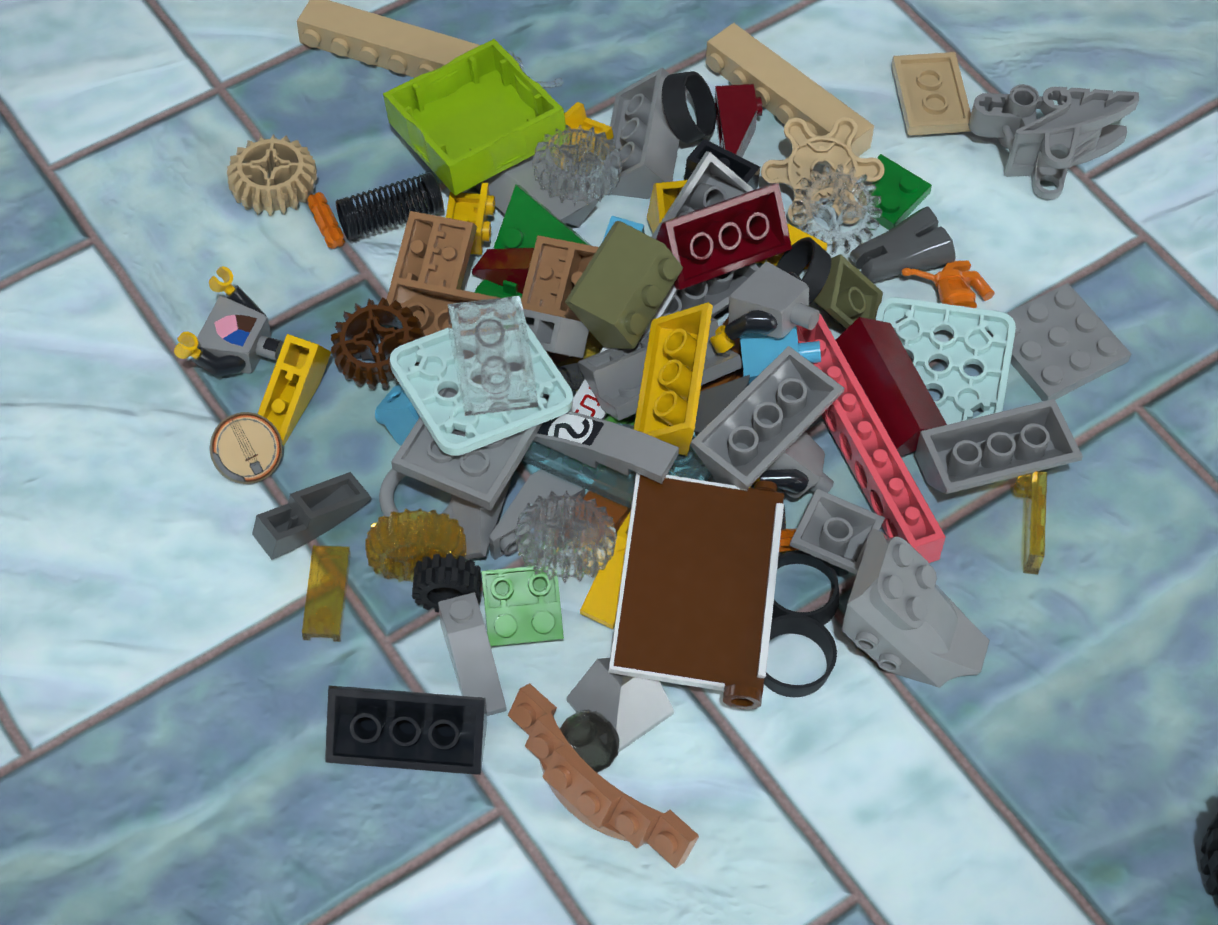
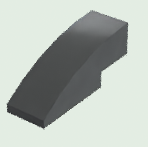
[252,472,371,560]

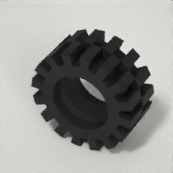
[412,554,481,613]

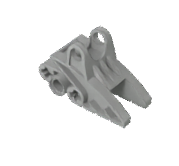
[968,84,1139,200]

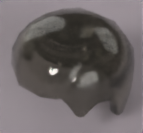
[560,709,620,773]

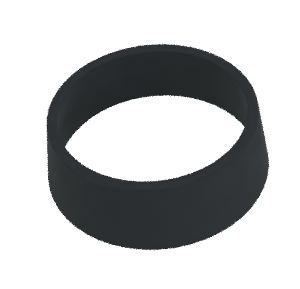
[662,71,716,144]
[776,237,831,304]
[772,551,840,625]
[764,614,837,697]

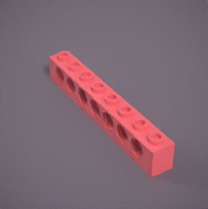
[796,314,946,563]

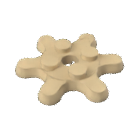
[761,117,885,226]

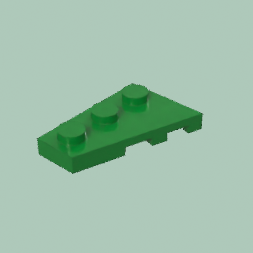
[493,184,592,249]

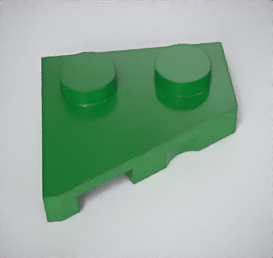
[865,154,932,230]

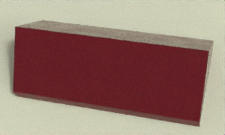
[656,183,792,290]
[836,317,947,456]

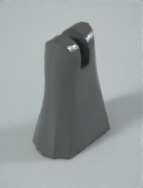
[849,206,956,282]

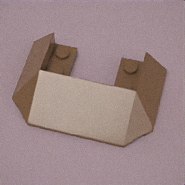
[387,211,599,364]

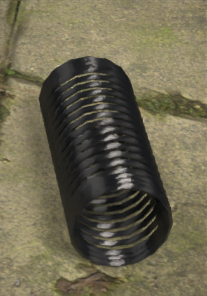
[336,171,444,241]

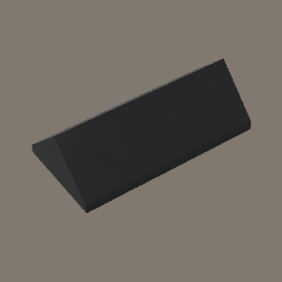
[325,685,487,775]

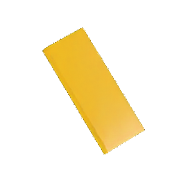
[634,302,713,456]

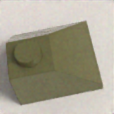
[813,254,883,329]

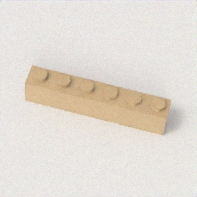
[297,0,480,78]
[706,23,874,157]

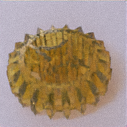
[365,508,466,582]

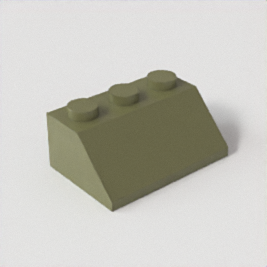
[565,221,683,349]

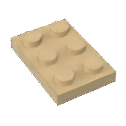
[892,52,971,136]

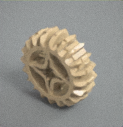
[227,134,317,216]

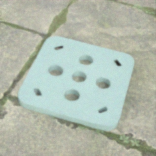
[876,297,1016,425]
[390,308,573,456]

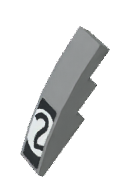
[534,411,679,484]

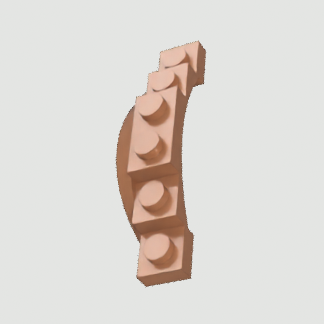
[508,683,699,869]

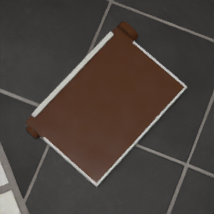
[608,473,784,709]

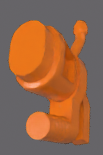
[901,260,995,308]

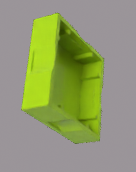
[383,39,567,196]

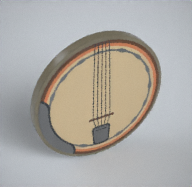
[209,412,282,484]

